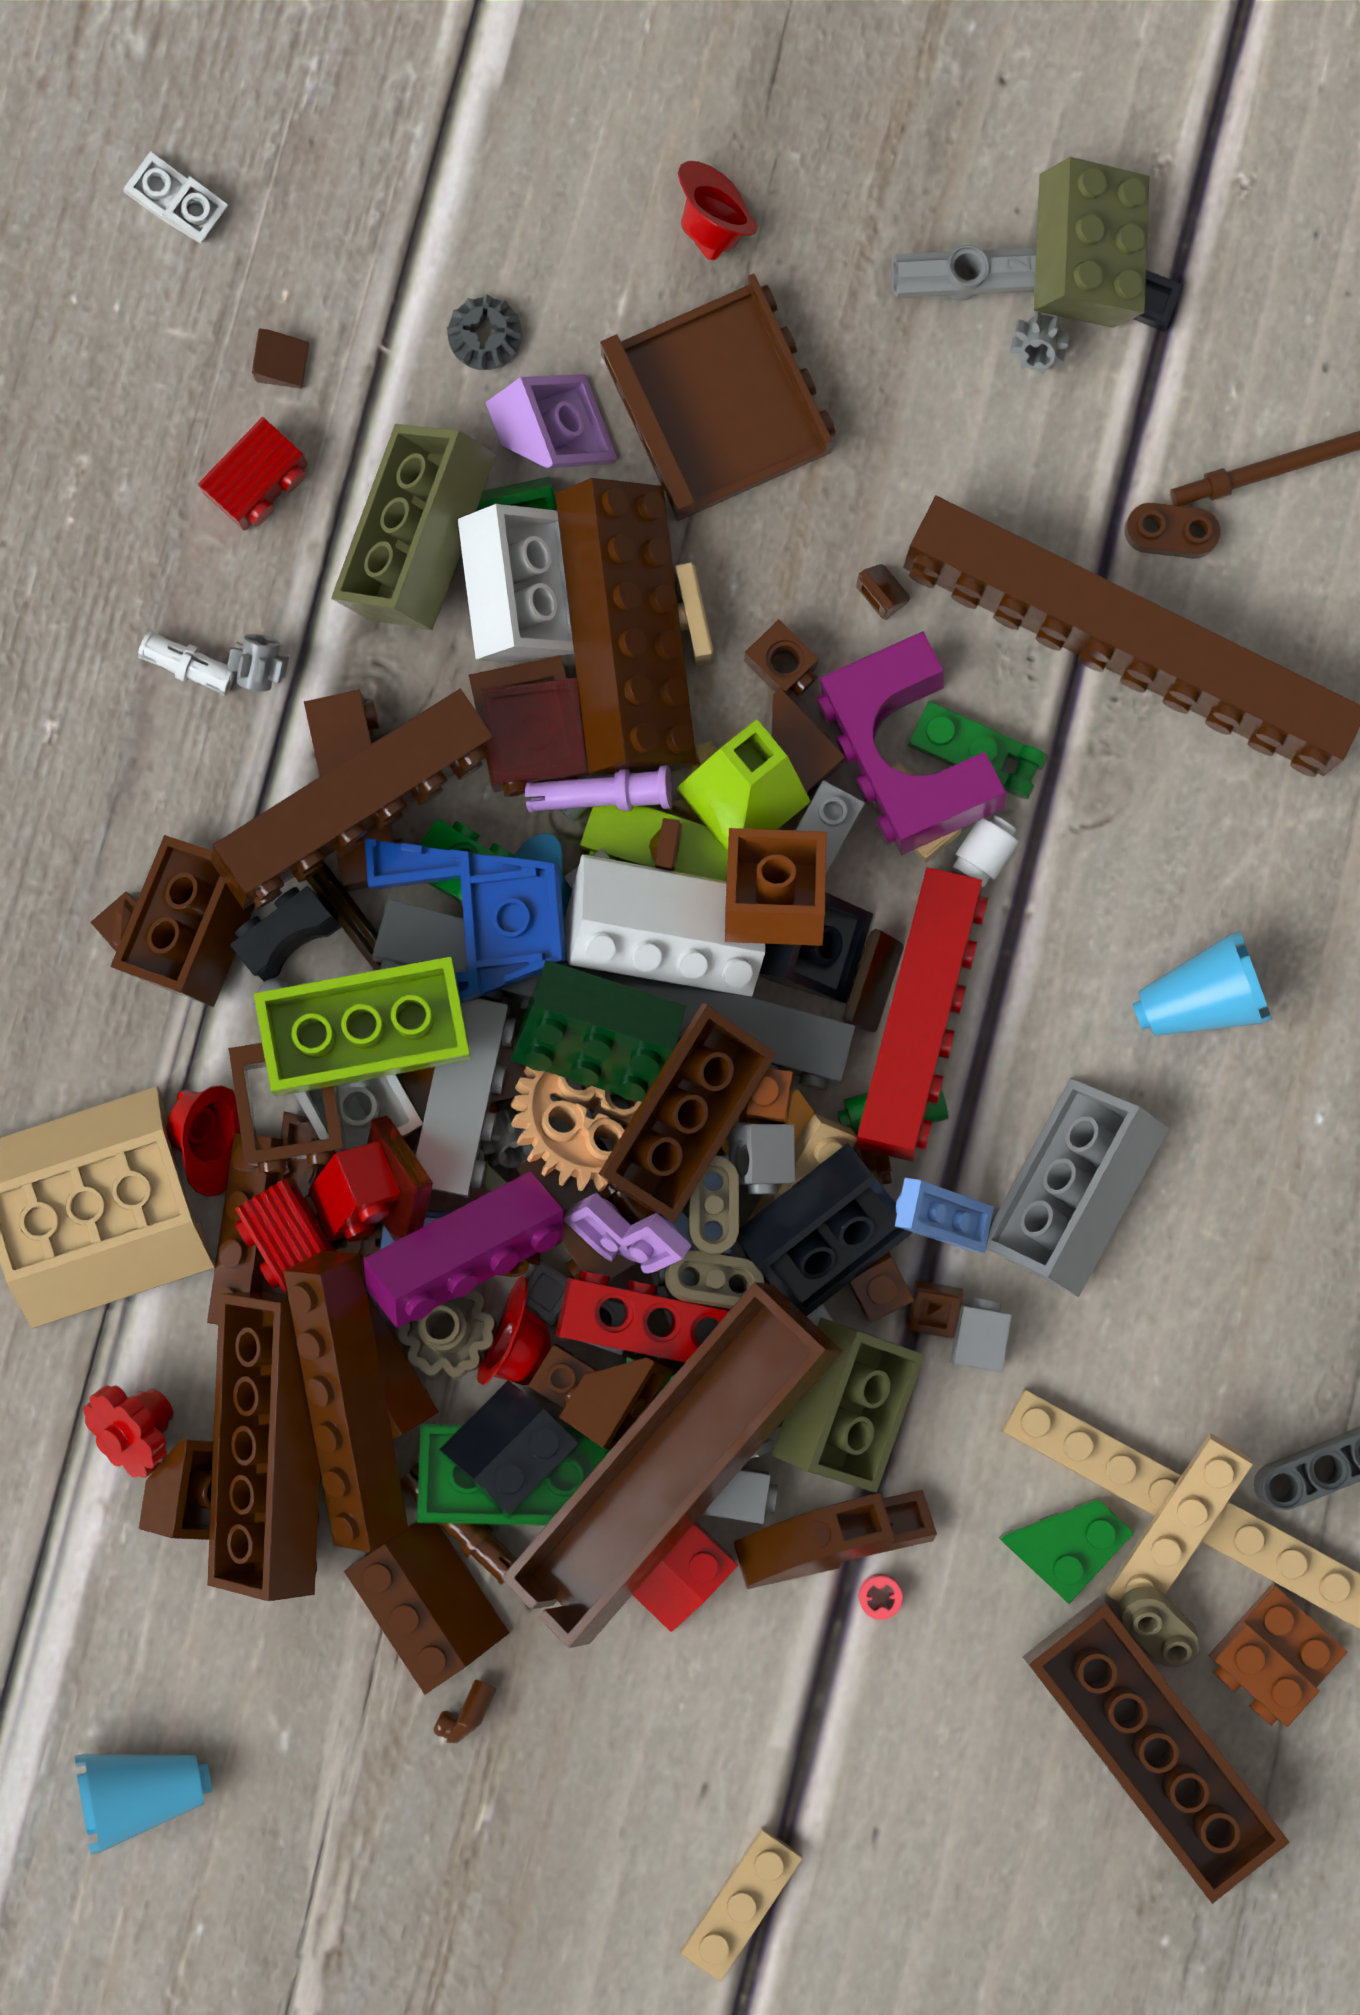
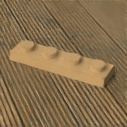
[1107,1433,1253,1620]

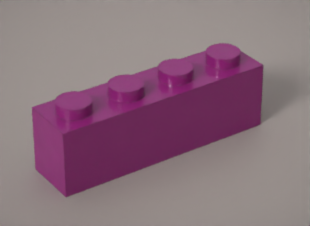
[364,1171,563,1328]

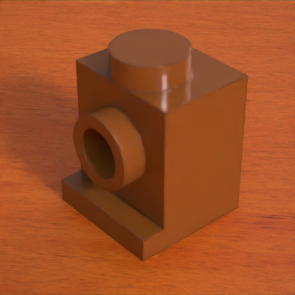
[739,1068,794,1124]

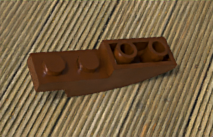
[734,1490,937,1589]

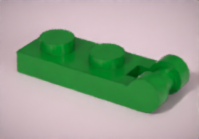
[908,701,1048,799]

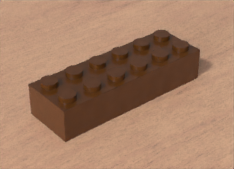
[555,478,697,774]
[211,688,493,910]
[207,1291,321,1601]
[1023,1598,1290,1904]

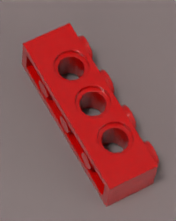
[555,1270,731,1362]

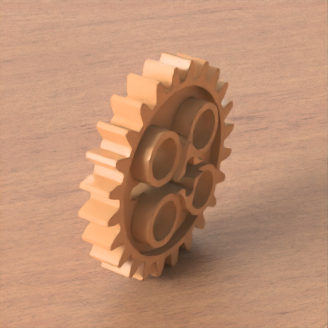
[511,1067,642,1191]

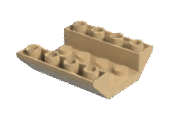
[0,1086,215,1328]

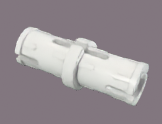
[138,630,236,696]

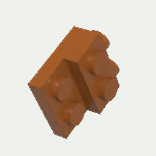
[1208,1584,1348,1727]

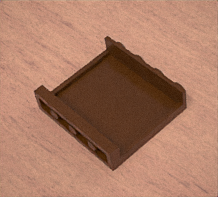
[600,273,836,521]

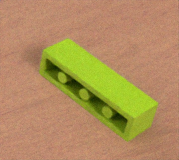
[580,805,728,881]

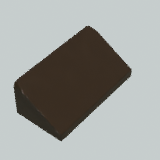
[842,929,903,1032]

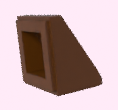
[252,328,309,389]
[856,564,910,620]

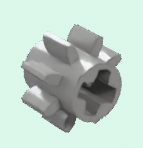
[1010,311,1071,373]
[227,634,289,691]
[481,1109,533,1168]

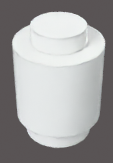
[952,814,1019,888]

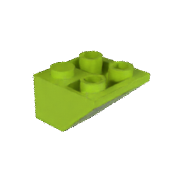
[676,719,811,851]

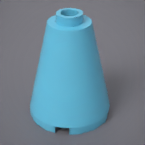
[1133,931,1272,1036]
[74,1754,212,1855]

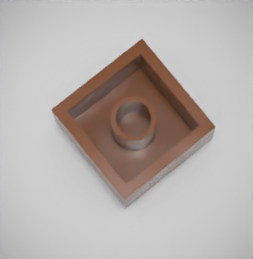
[725,828,827,946]

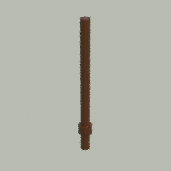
[1170,431,1360,506]

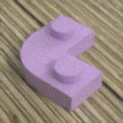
[563,1193,692,1273]

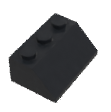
[737,1143,913,1316]

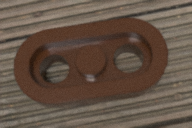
[1124,503,1221,559]

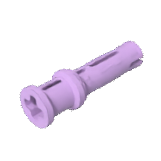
[525,766,673,813]

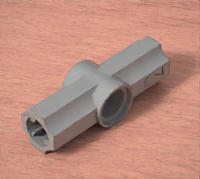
[891,245,1036,301]

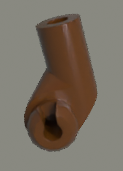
[433,1680,496,1743]

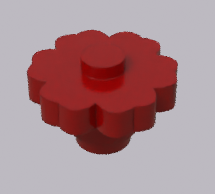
[83,1385,174,1478]

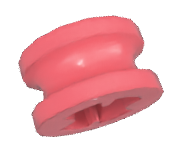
[858,1574,903,1620]

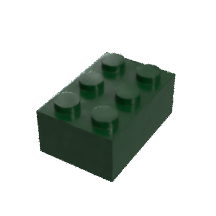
[511,960,686,1102]

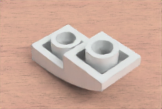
[123,151,228,244]

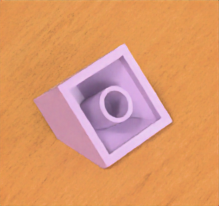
[485,374,618,469]

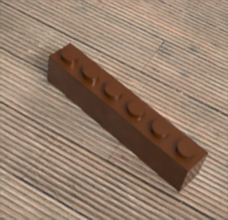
[284,1250,408,1552]

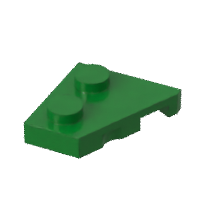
[999,1498,1134,1604]

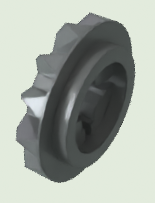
[447,294,522,370]

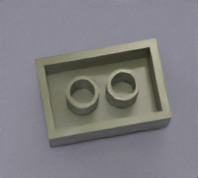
[1034,157,1150,328]
[771,1317,925,1493]

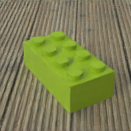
[253,957,472,1097]

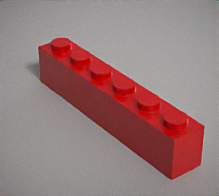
[857,867,989,1162]

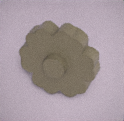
[397,1290,497,1379]

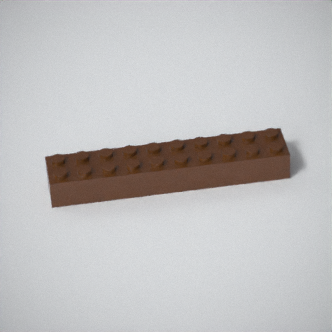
[903,495,1360,777]

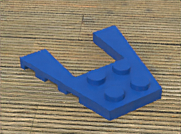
[365,839,567,1004]

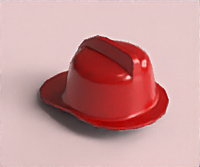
[678,161,758,260]
[166,1085,241,1197]
[477,1276,550,1385]

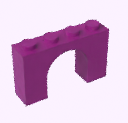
[816,631,1006,855]

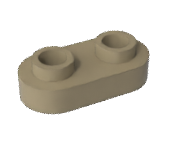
[688,1156,739,1255]
[665,1250,764,1309]
[1119,1587,1200,1667]

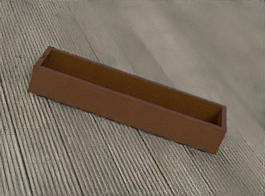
[501,1282,843,1648]

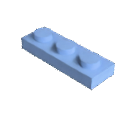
[895,1178,994,1253]

